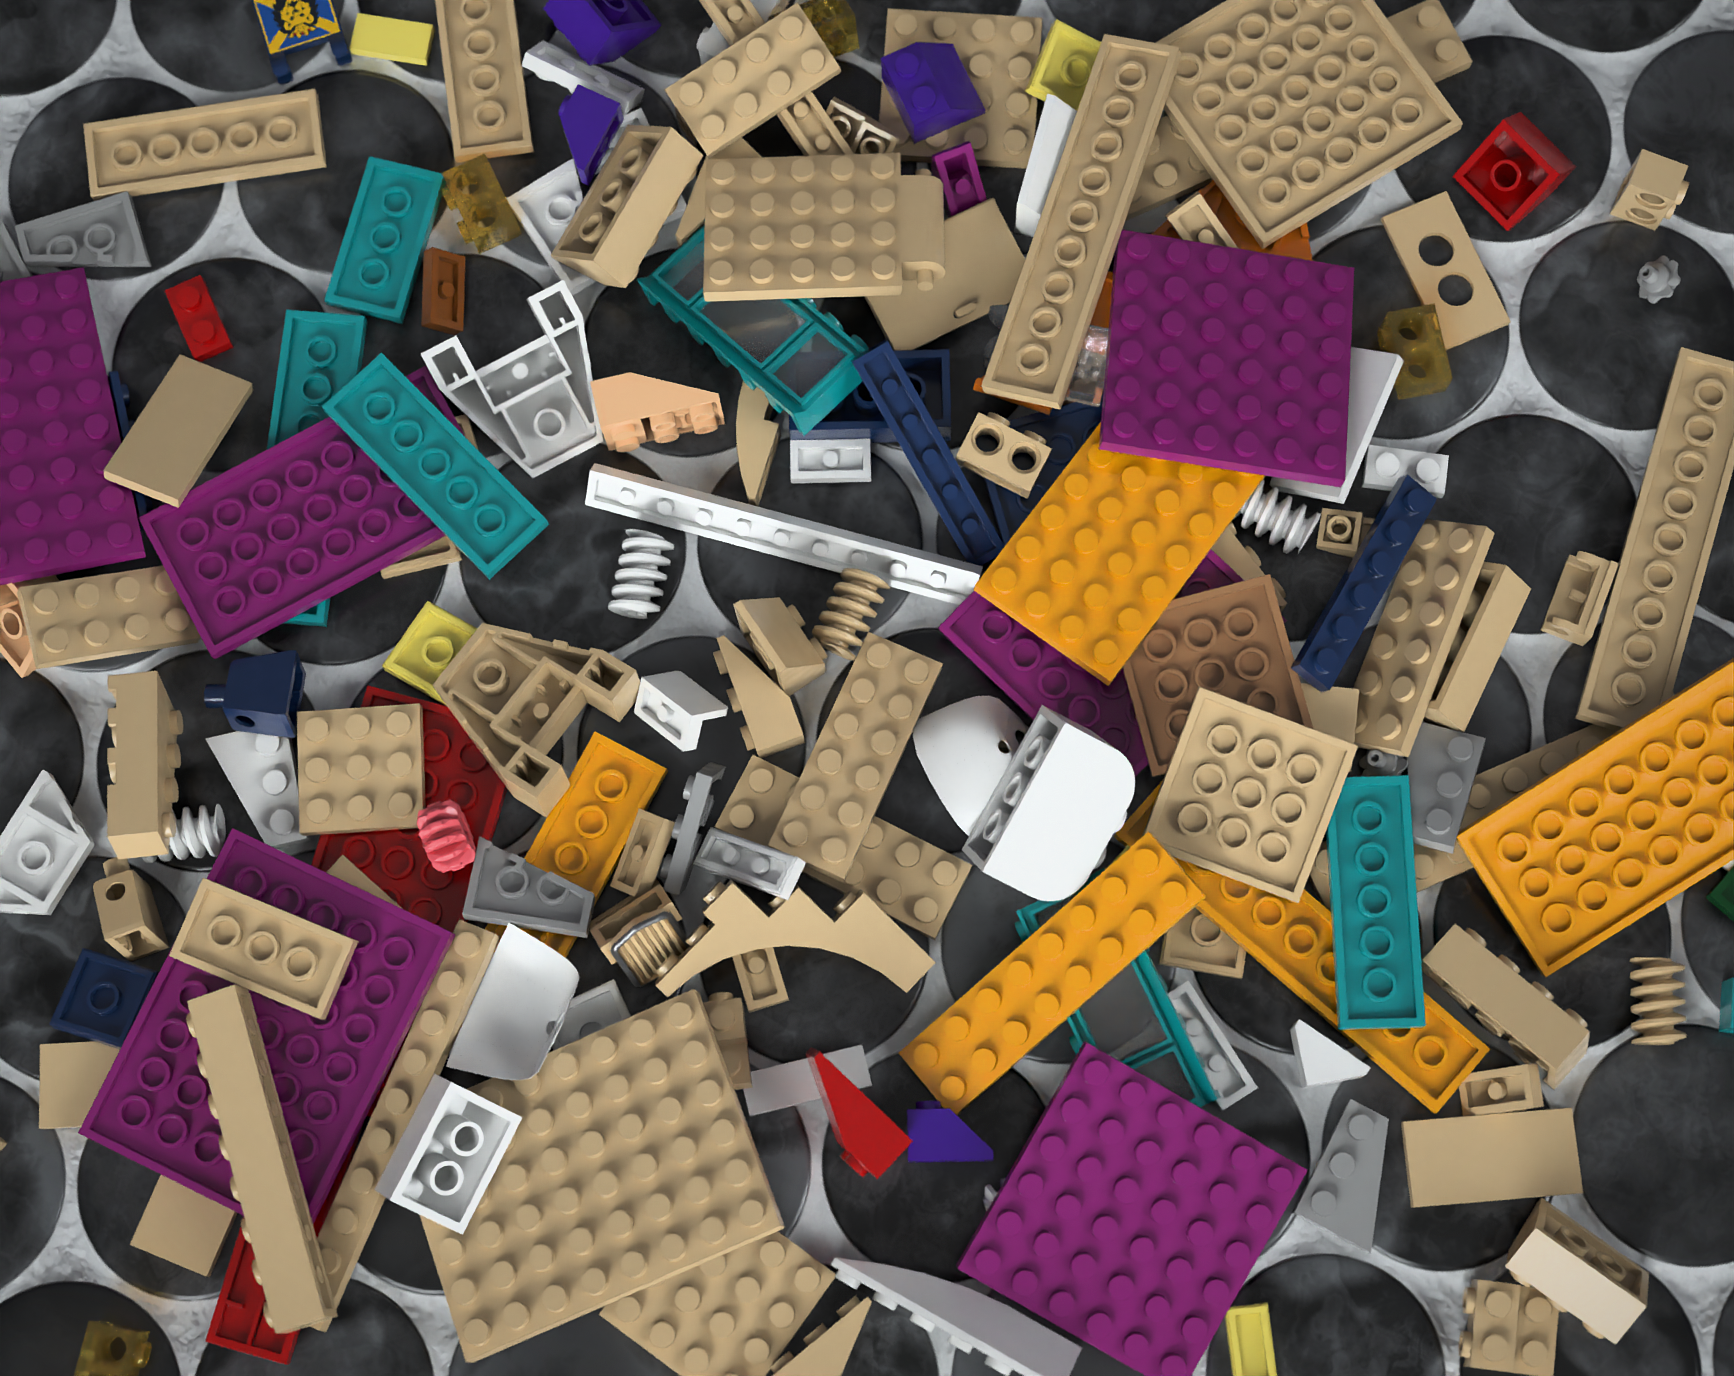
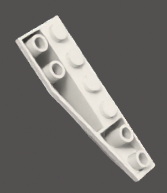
[831,1257,1082,1376]

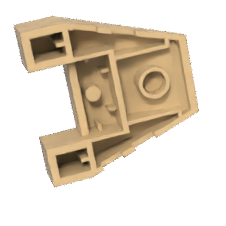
[433,623,640,817]

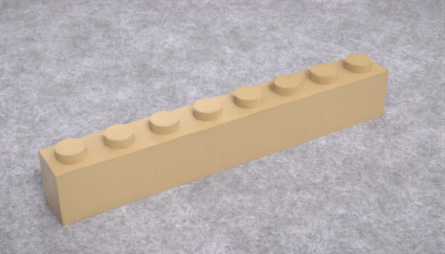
[186,984,338,1334]

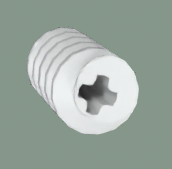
[1234,480,1321,554]
[608,529,674,619]
[141,804,226,864]

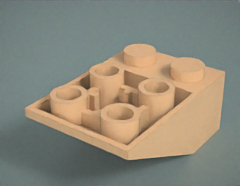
[590,372,725,452]

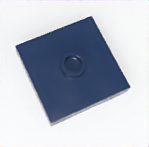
[49,948,159,1049]

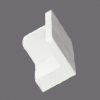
[634,671,728,752]

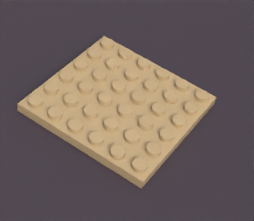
[1155,0,1463,249]

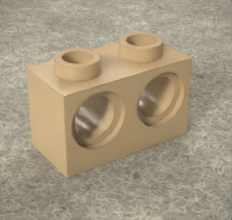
[1610,149,1689,231]
[956,412,1052,499]

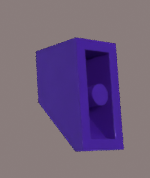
[559,84,624,185]
[907,1101,994,1163]

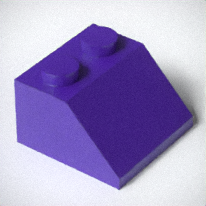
[543,0,661,66]
[881,42,985,144]

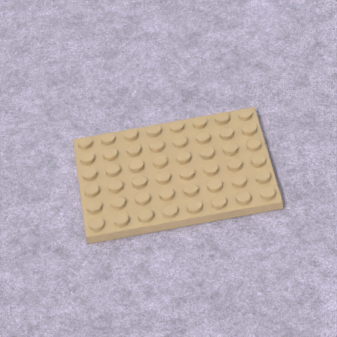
[419,989,785,1363]

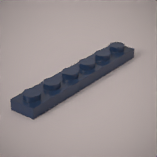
[851,339,1005,566]
[1291,474,1437,693]

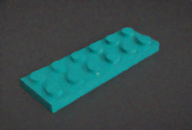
[322,352,549,580]
[1326,775,1426,1030]

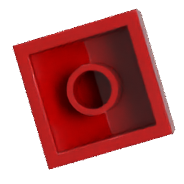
[1453,112,1576,231]

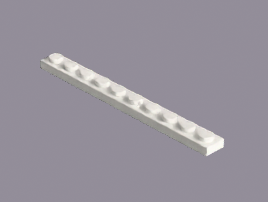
[585,463,983,605]

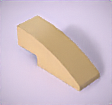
[736,381,781,507]

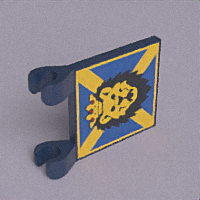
[252,0,353,85]

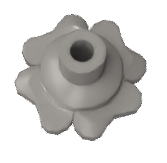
[1637,255,1681,304]
[1359,749,1409,777]

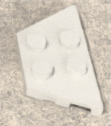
[0,770,95,915]

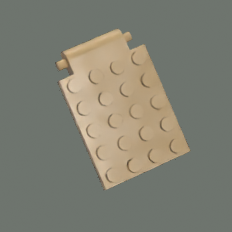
[703,153,945,302]

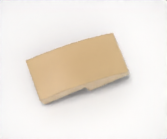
[826,97,900,154]
[1316,508,1375,558]

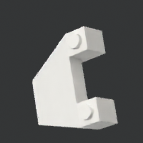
[421,280,603,478]

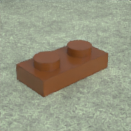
[421,247,465,335]

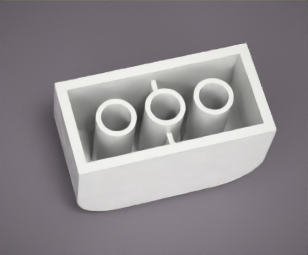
[962,705,1135,901]

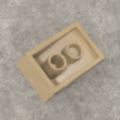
[733,597,828,696]

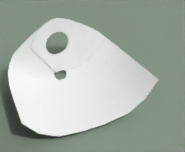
[913,696,1029,836]
[446,923,580,1080]

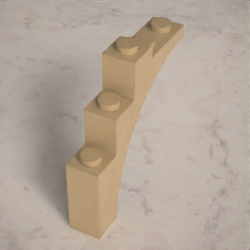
[656,879,936,997]

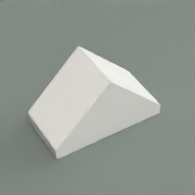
[1290,1019,1371,1088]

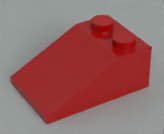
[805,1047,913,1179]

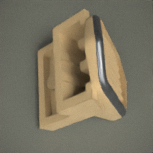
[590,878,690,987]

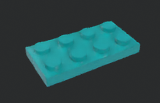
[324,156,447,324]

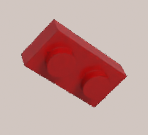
[164,275,234,362]

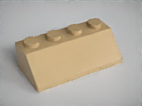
[550,125,703,288]
[1423,562,1531,732]

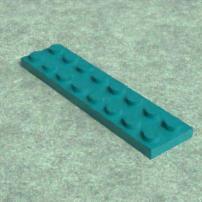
[267,310,368,627]

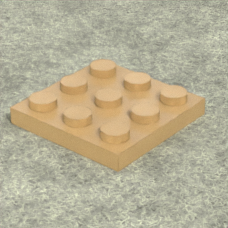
[297,704,426,836]

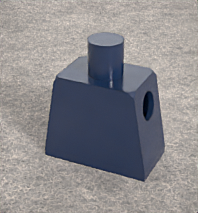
[204,650,306,738]

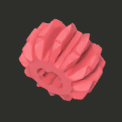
[416,799,476,873]

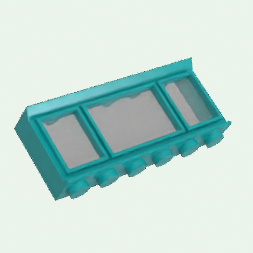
[637,220,869,436]
[1015,867,1221,1107]

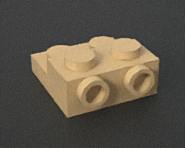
[703,992,752,1090]
[1458,1279,1559,1376]

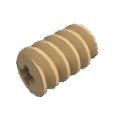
[812,568,890,661]
[1630,957,1686,1045]

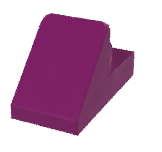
[931,141,987,218]

